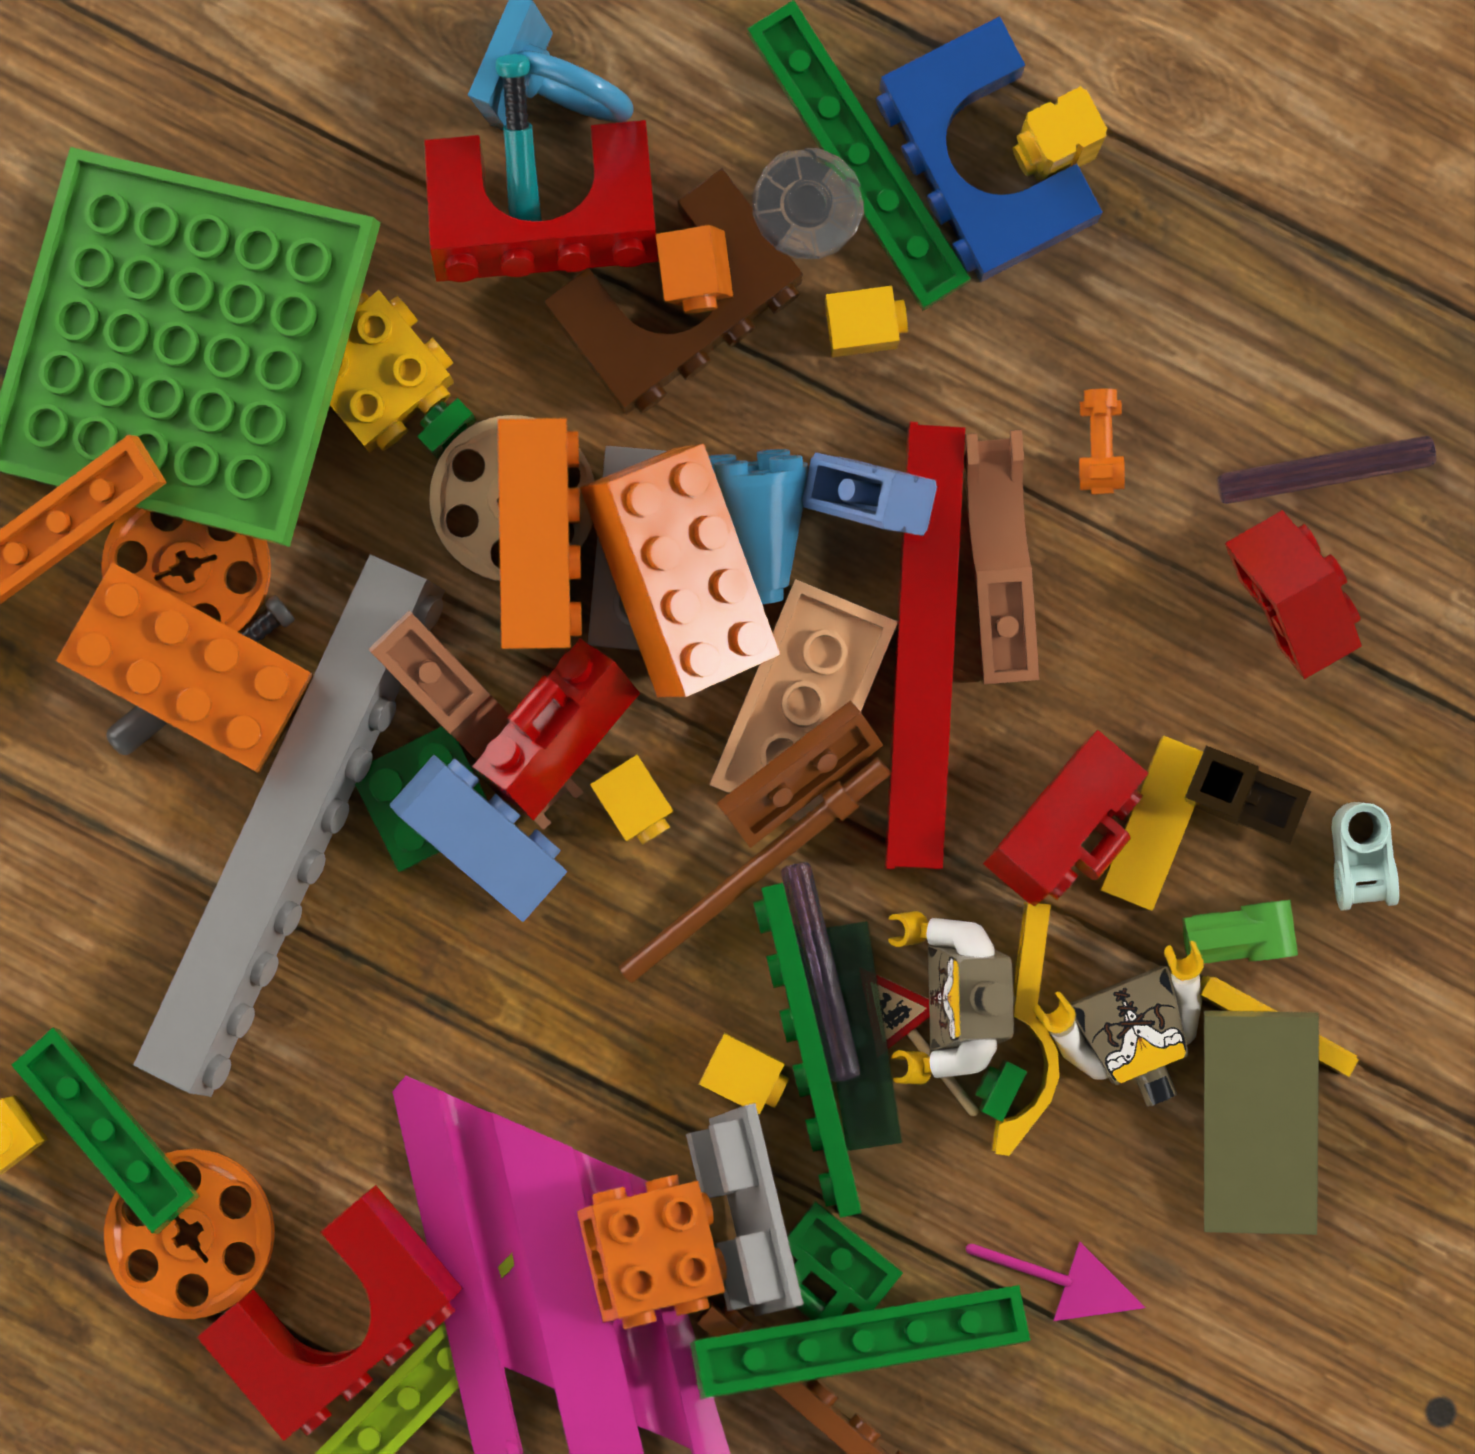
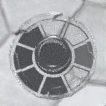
[752,148,864,259]

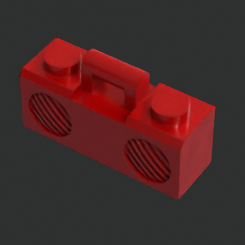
[472,639,640,821]
[983,729,1149,906]

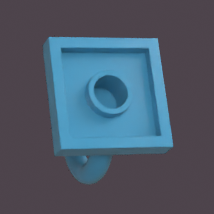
[468,0,634,130]

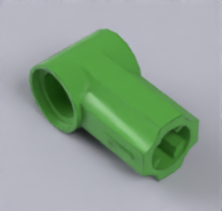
[1182,900,1298,964]

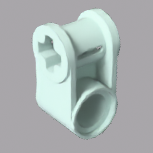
[1331,802,1399,911]

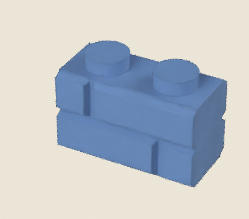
[802,452,937,536]

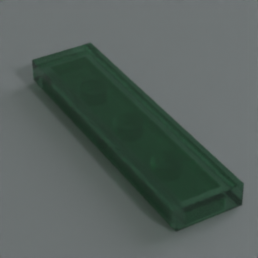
[812,921,903,1151]

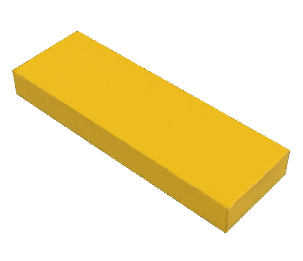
[1099,735,1203,911]
[1200,975,1359,1077]

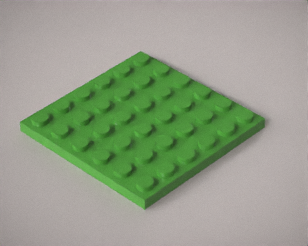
[0,147,381,547]

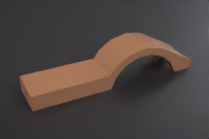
[965,429,1040,684]
[369,610,584,830]

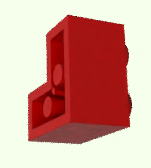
[1225,510,1362,680]

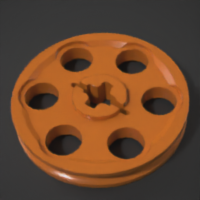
[101,507,271,632]
[104,1149,275,1319]

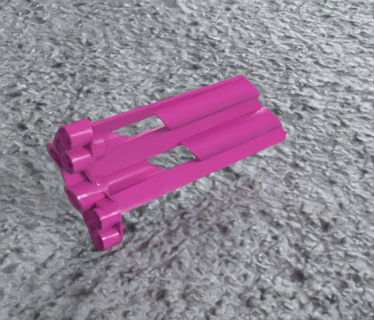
[393,1076,730,1454]

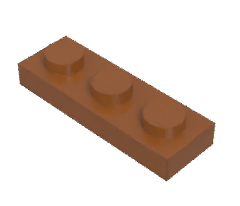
[716,700,884,848]

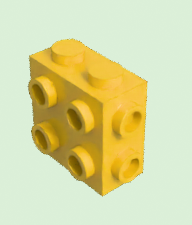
[330,290,454,453]

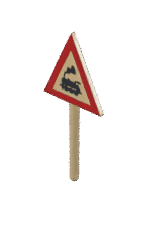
[859,966,979,1116]

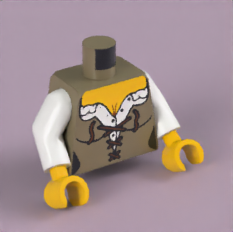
[888,911,1014,1085]
[1033,941,1204,1107]

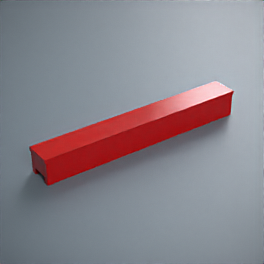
[884,421,966,870]

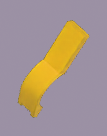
[992,902,1060,1156]

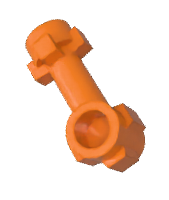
[1079,389,1125,495]

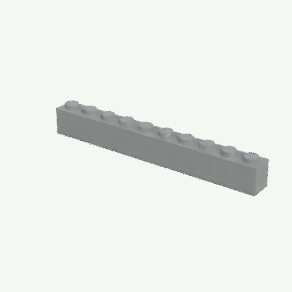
[133,554,445,1097]

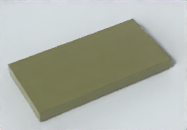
[1204,1011,1319,1235]

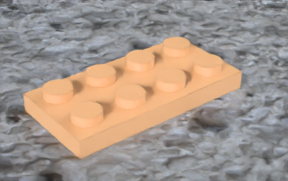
[710,579,898,822]

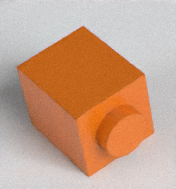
[656,225,733,313]

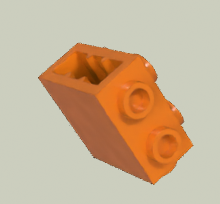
[577,1175,727,1329]

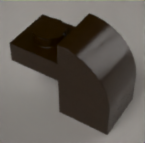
[1185,745,1311,845]

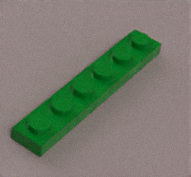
[747,0,971,311]
[753,883,862,1218]
[690,1285,1031,1400]

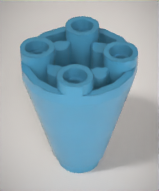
[709,449,809,604]

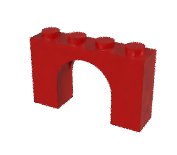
[424,120,659,282]
[197,1185,463,1441]

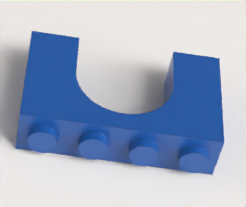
[876,16,1103,283]

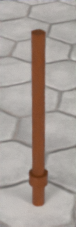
[618,757,891,983]

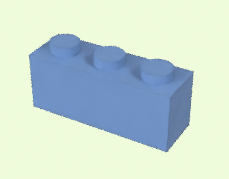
[390,755,567,922]

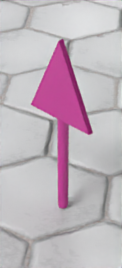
[966,1241,1146,1321]

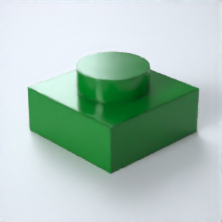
[417,398,477,458]
[975,1059,1027,1122]

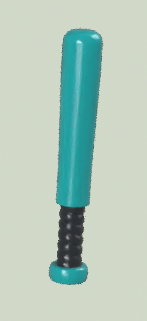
[496,54,542,221]

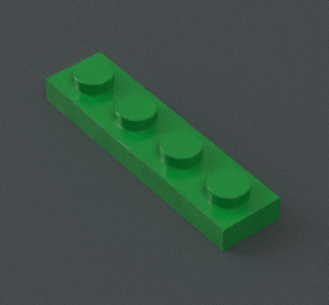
[11,1027,200,1234]

